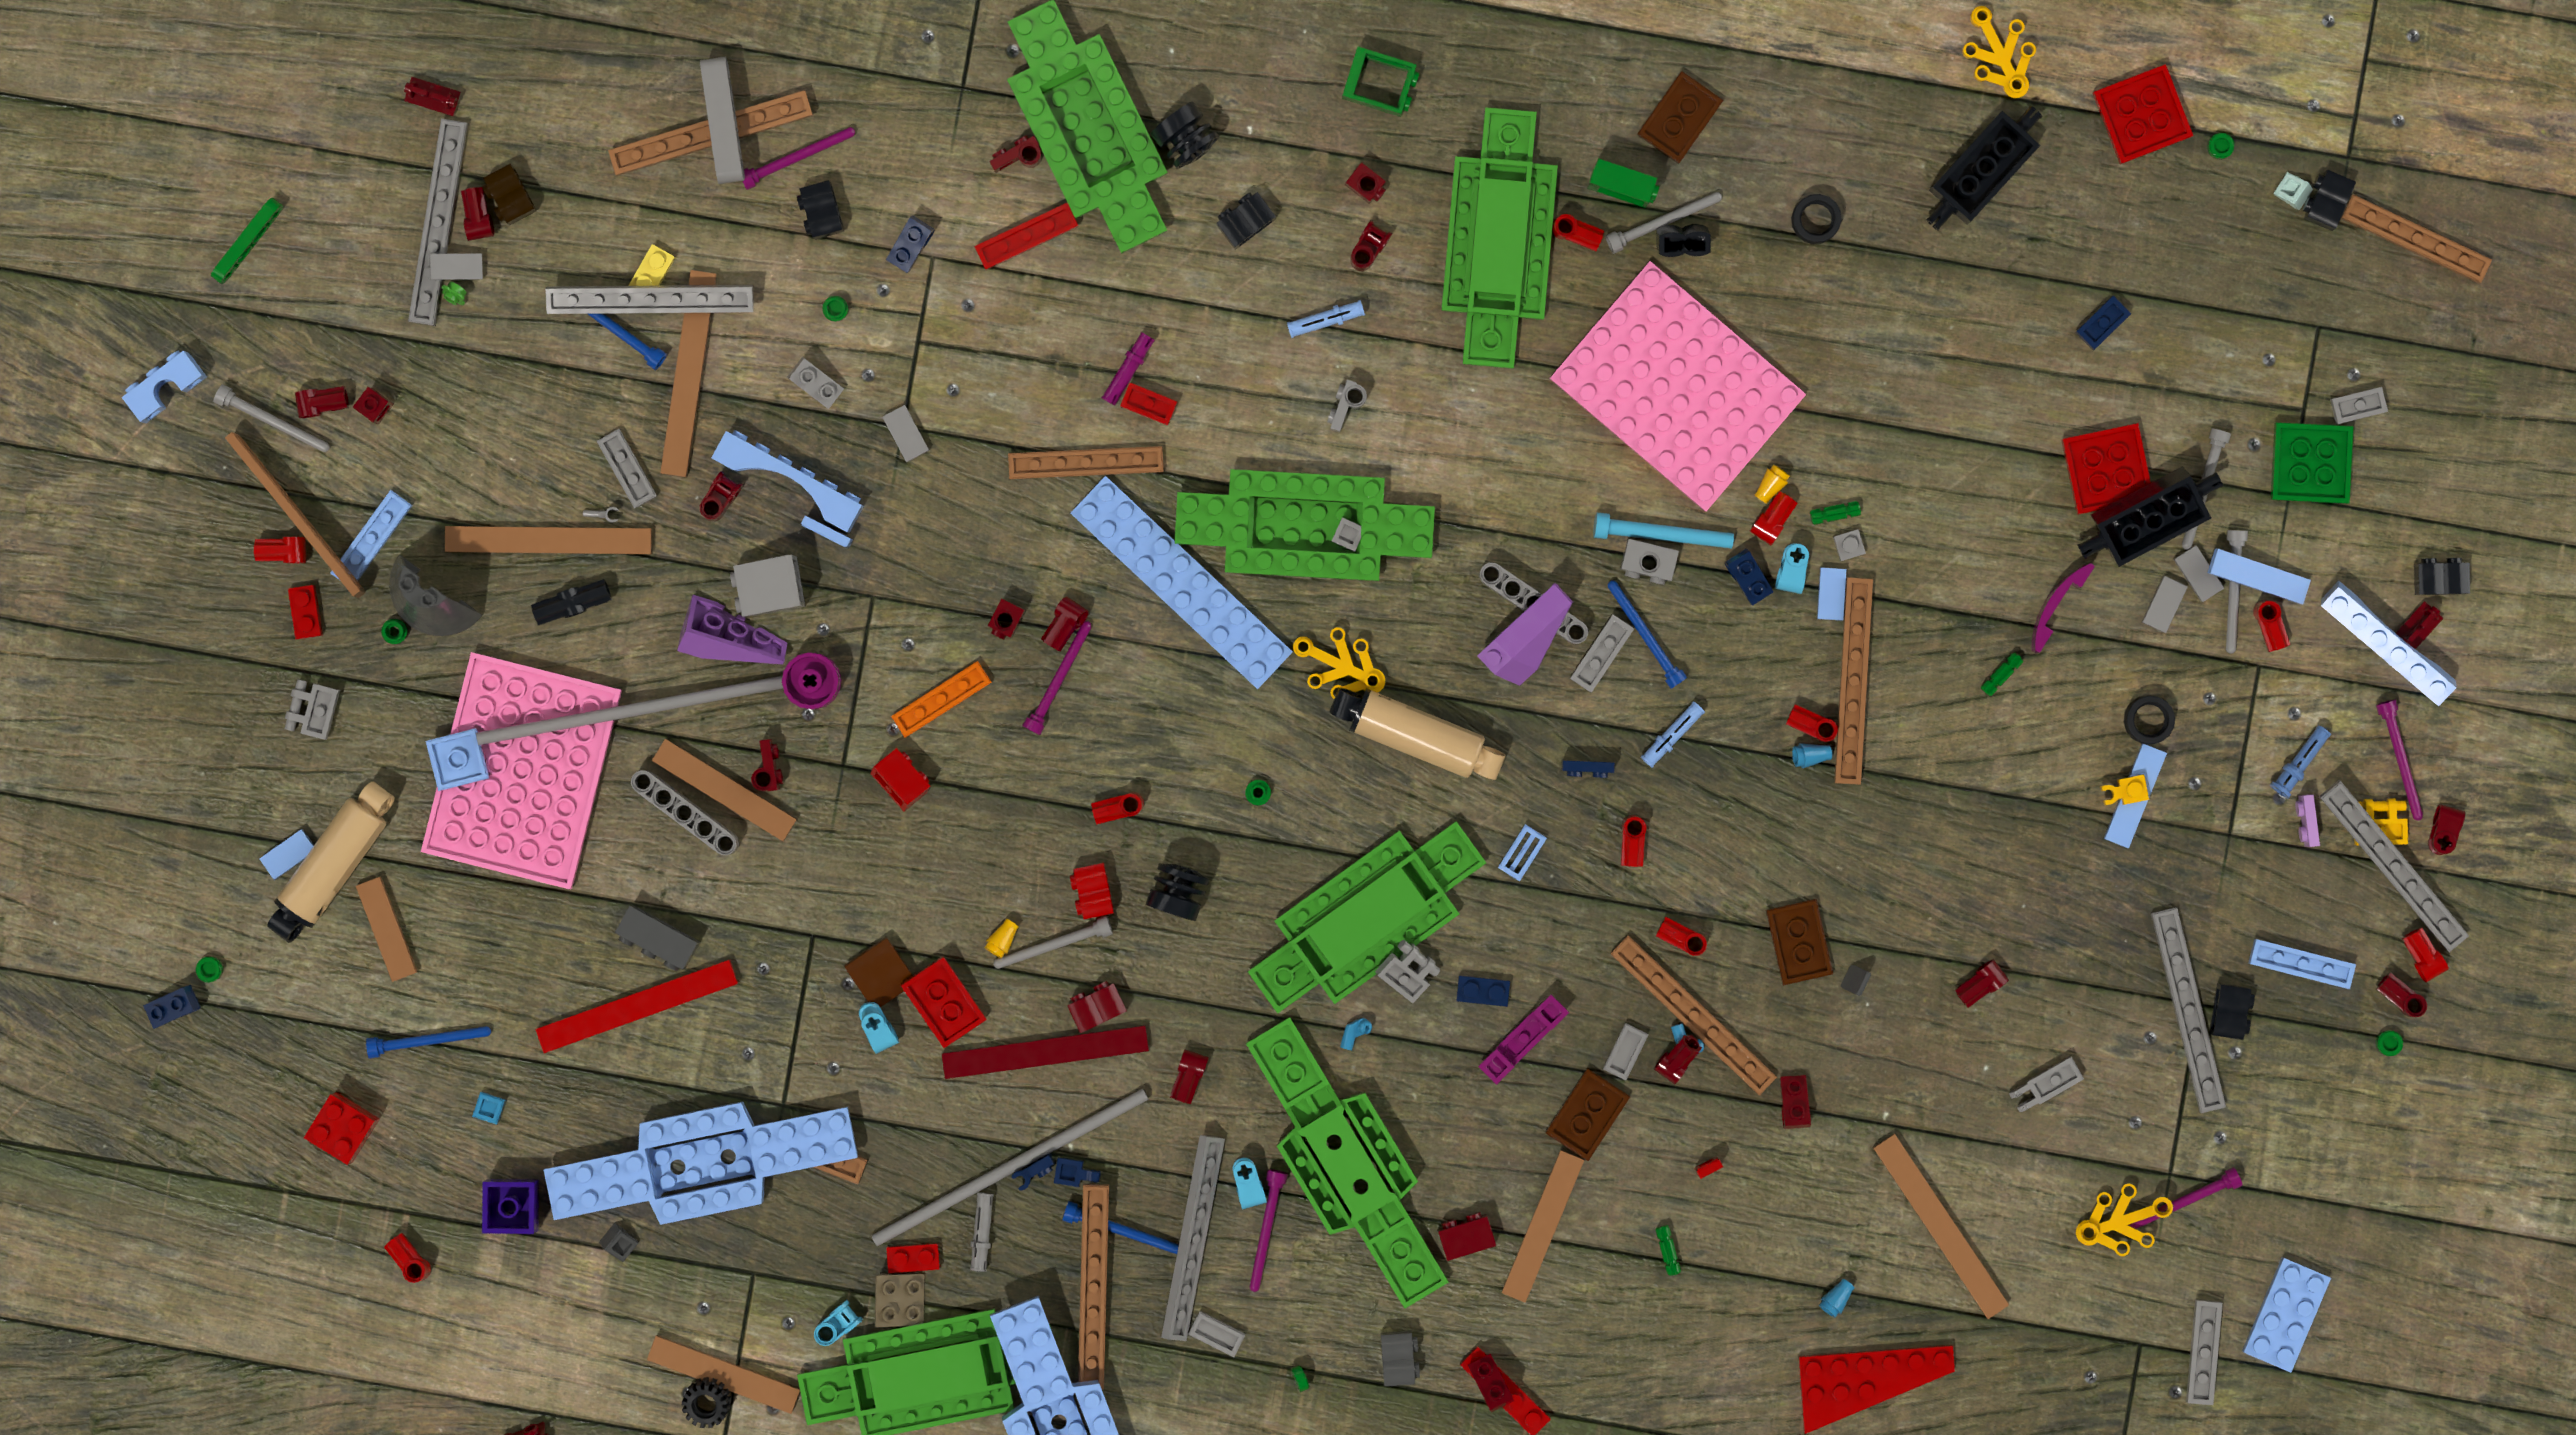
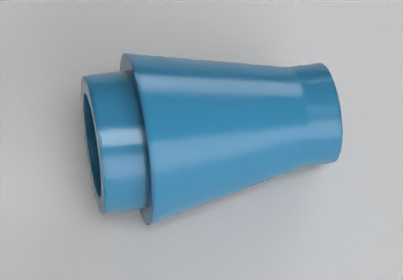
[1792,743,1832,769]
[1819,1278,1855,1318]

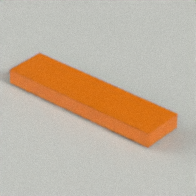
[891,661,992,738]

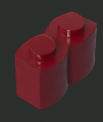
[1067,981,1127,1033]

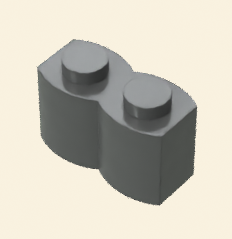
[1381,1330,1420,1386]

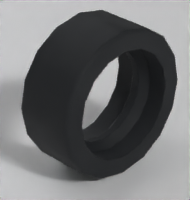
[1791,194,1842,244]
[2124,695,2175,744]

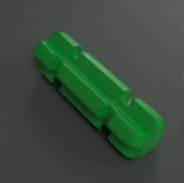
[1810,501,1861,525]
[1981,653,2023,696]
[1656,1225,1681,1276]

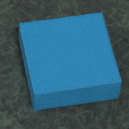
[472,1092,506,1125]

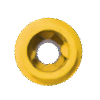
[1755,464,1790,504]
[984,919,1019,959]

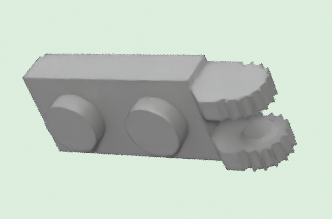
[2009,1056,2084,1112]

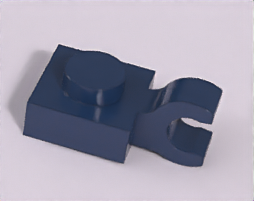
[1011,1153,1055,1191]
[1054,1157,1101,1187]

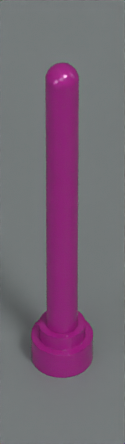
[743,127,855,190]
[1022,621,1092,735]
[2376,699,2423,821]
[2128,1167,2243,1229]
[1249,1169,1288,1292]

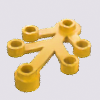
[1962,6,2036,98]
[1293,627,1385,699]
[2076,1184,2173,1256]

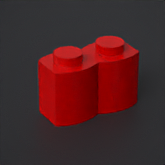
[1070,863,1115,919]

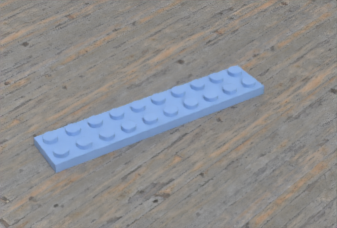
[1071,476,1293,689]

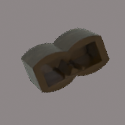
[482,164,537,225]

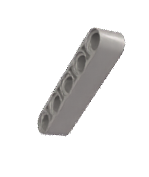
[700,56,745,184]
[1479,563,1588,644]
[631,770,739,855]

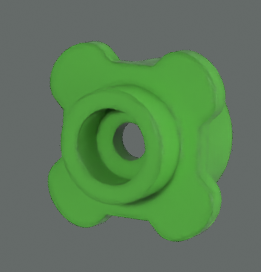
[441,282,467,306]

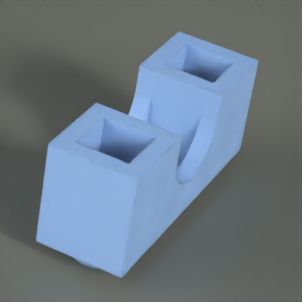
[122,351,207,424]

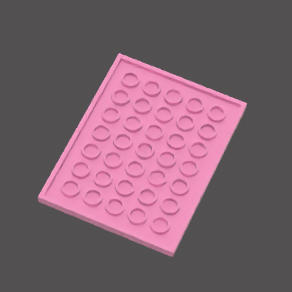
[1550,261,1806,512]
[421,652,622,890]

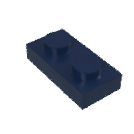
[2075,295,2131,350]
[1561,760,1614,778]
[1456,975,1510,1007]

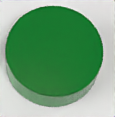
[2207,133,2235,160]
[196,956,223,983]
[2376,1030,2403,1056]
[1291,1365,1309,1393]

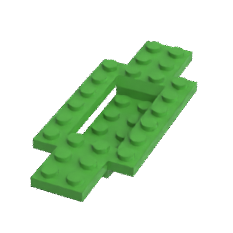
[1007,0,1168,254]
[1441,107,1558,369]
[1175,469,1435,581]
[1248,821,1486,1013]
[797,1308,1052,1435]

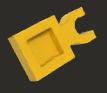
[2100,774,2149,805]

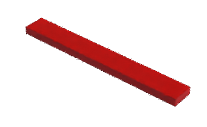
[535,960,739,1053]

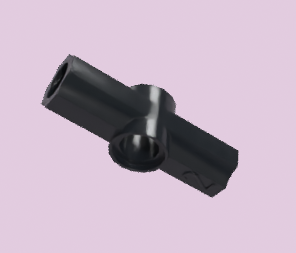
[531,579,612,626]

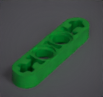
[211,198,283,284]

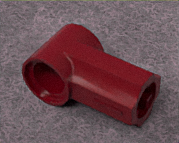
[461,187,494,241]
[295,386,349,418]
[1041,597,1089,652]
[1954,959,2009,1008]
[2376,972,2427,1017]
[1654,1035,1702,1085]
[1170,1049,1209,1104]

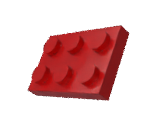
[900,956,987,1048]

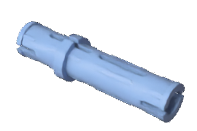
[1287,300,1365,338]
[1641,701,1705,768]

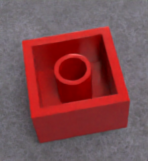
[304,1092,380,1165]

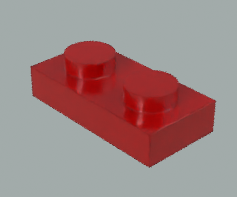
[1120,383,1178,426]
[288,585,323,640]
[886,1243,940,1273]

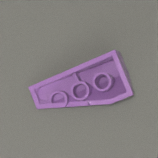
[1477,583,1573,686]
[677,595,788,665]

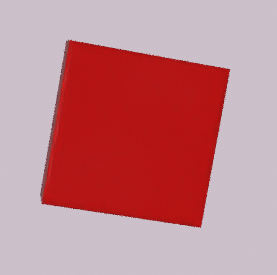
[1695,1157,1723,1179]

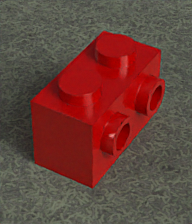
[870,748,930,812]

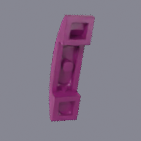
[2031,563,2095,653]
[1478,994,1569,1085]

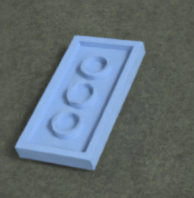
[2242,1257,2331,1373]

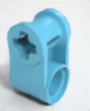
[1775,543,1809,594]
[859,1002,899,1054]
[1233,1157,1267,1210]
[814,1300,863,1346]

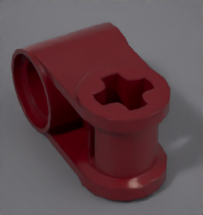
[1350,220,1393,271]
[700,471,743,521]
[2428,804,2466,855]

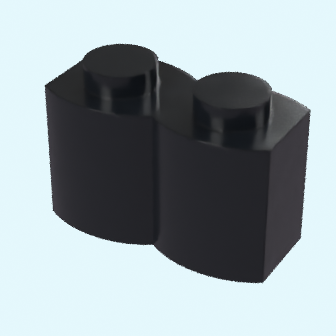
[2303,170,2356,231]
[797,180,845,240]
[1216,192,1276,250]
[1656,224,1711,257]
[2414,558,2470,595]
[2210,983,2255,1040]

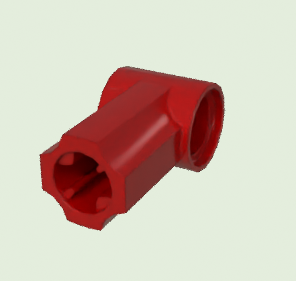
[1552,214,1604,252]
[1750,491,1798,546]
[254,537,306,563]
[2253,600,2290,652]
[1786,704,1838,742]
[1091,792,1144,825]
[1620,815,1647,867]
[1656,917,1707,956]
[2402,927,2449,983]
[384,1233,431,1283]

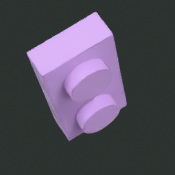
[2295,794,2320,847]

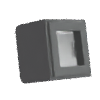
[1841,965,1871,996]
[599,1223,639,1262]

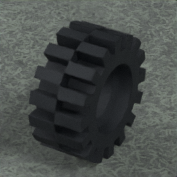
[682,1377,731,1428]

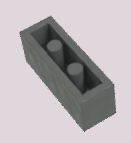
[615,905,700,971]

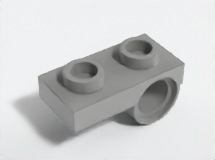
[787,357,844,409]
[1327,380,1367,433]

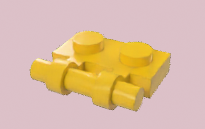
[2354,798,2408,845]

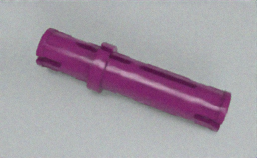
[1101,332,1155,406]

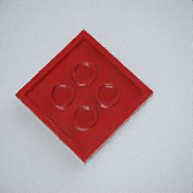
[2092,64,2193,165]
[2061,423,2151,515]

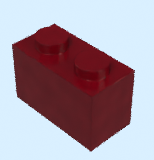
[1437,1212,1496,1261]

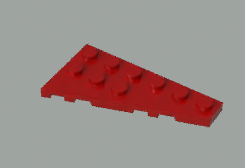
[1798,1345,1955,1434]

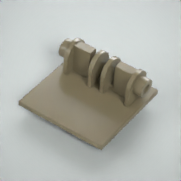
[875,1273,925,1327]

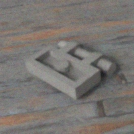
[285,679,340,740]
[1375,940,1440,1003]

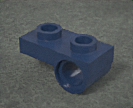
[886,215,935,273]
[1724,548,1774,606]
[143,985,201,1029]

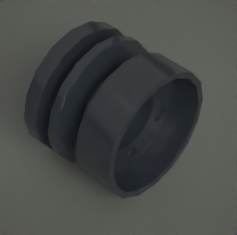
[1150,101,1219,169]
[1145,863,1210,921]

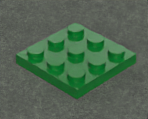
[2271,423,2354,504]

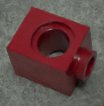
[1345,162,1386,204]
[353,387,394,425]
[988,598,1025,640]

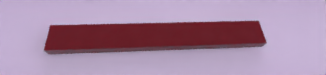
[942,1025,1149,1079]

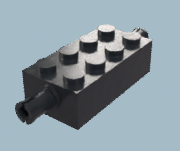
[1926,106,2042,231]
[2077,466,2224,567]

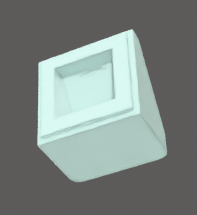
[2273,172,2313,210]

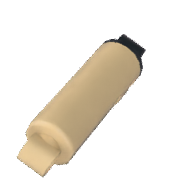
[1329,688,1506,780]
[267,781,395,943]

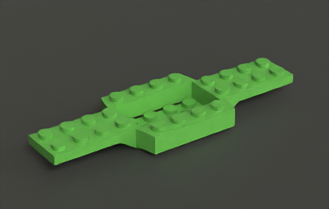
[1246,1017,1449,1309]

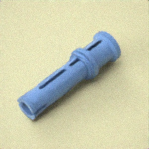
[2270,725,2331,798]

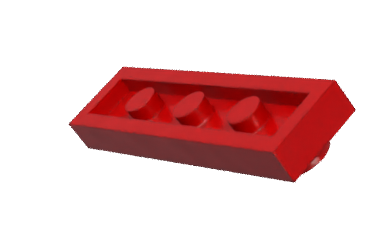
[974,203,1079,270]
[1460,1346,1551,1435]

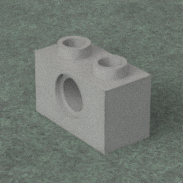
[1620,539,1679,585]

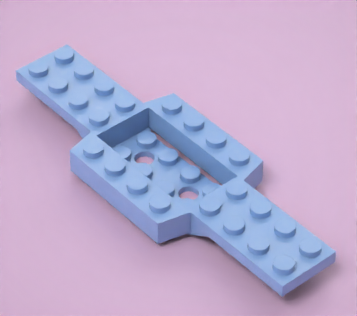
[544,1101,858,1225]
[990,1296,1119,1435]

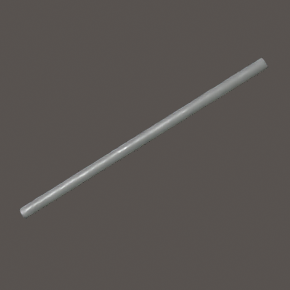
[476,676,783,745]
[871,1088,1149,1246]

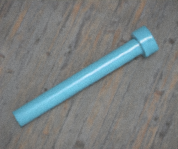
[1593,512,1734,549]

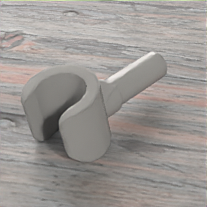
[583,507,619,523]

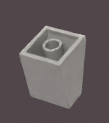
[730,554,805,617]

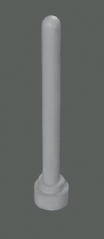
[1605,192,1722,254]
[213,384,330,452]
[2182,428,2231,550]
[2226,530,2248,654]
[993,915,1113,969]

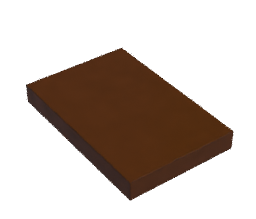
[1637,71,1724,164]
[1766,899,1833,986]
[1545,1068,1630,1161]

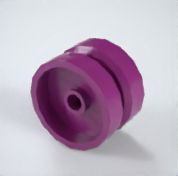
[782,653,842,709]

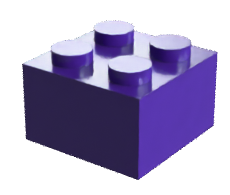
[482,1179,539,1234]

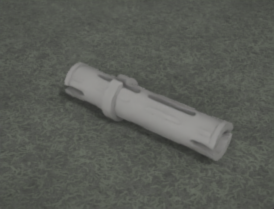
[970,1193,994,1272]

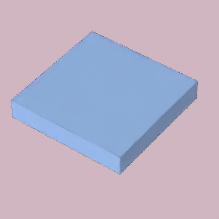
[426,728,489,791]

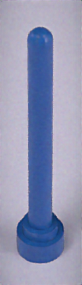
[588,314,667,370]
[1608,580,1688,689]
[366,1026,491,1059]
[1062,1201,1179,1254]

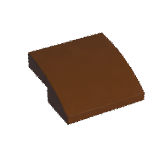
[844,937,913,1007]

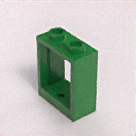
[1342,47,1420,117]
[1587,158,1660,208]

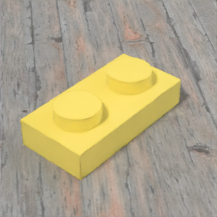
[628,244,676,286]

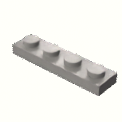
[2186,1299,2223,1405]

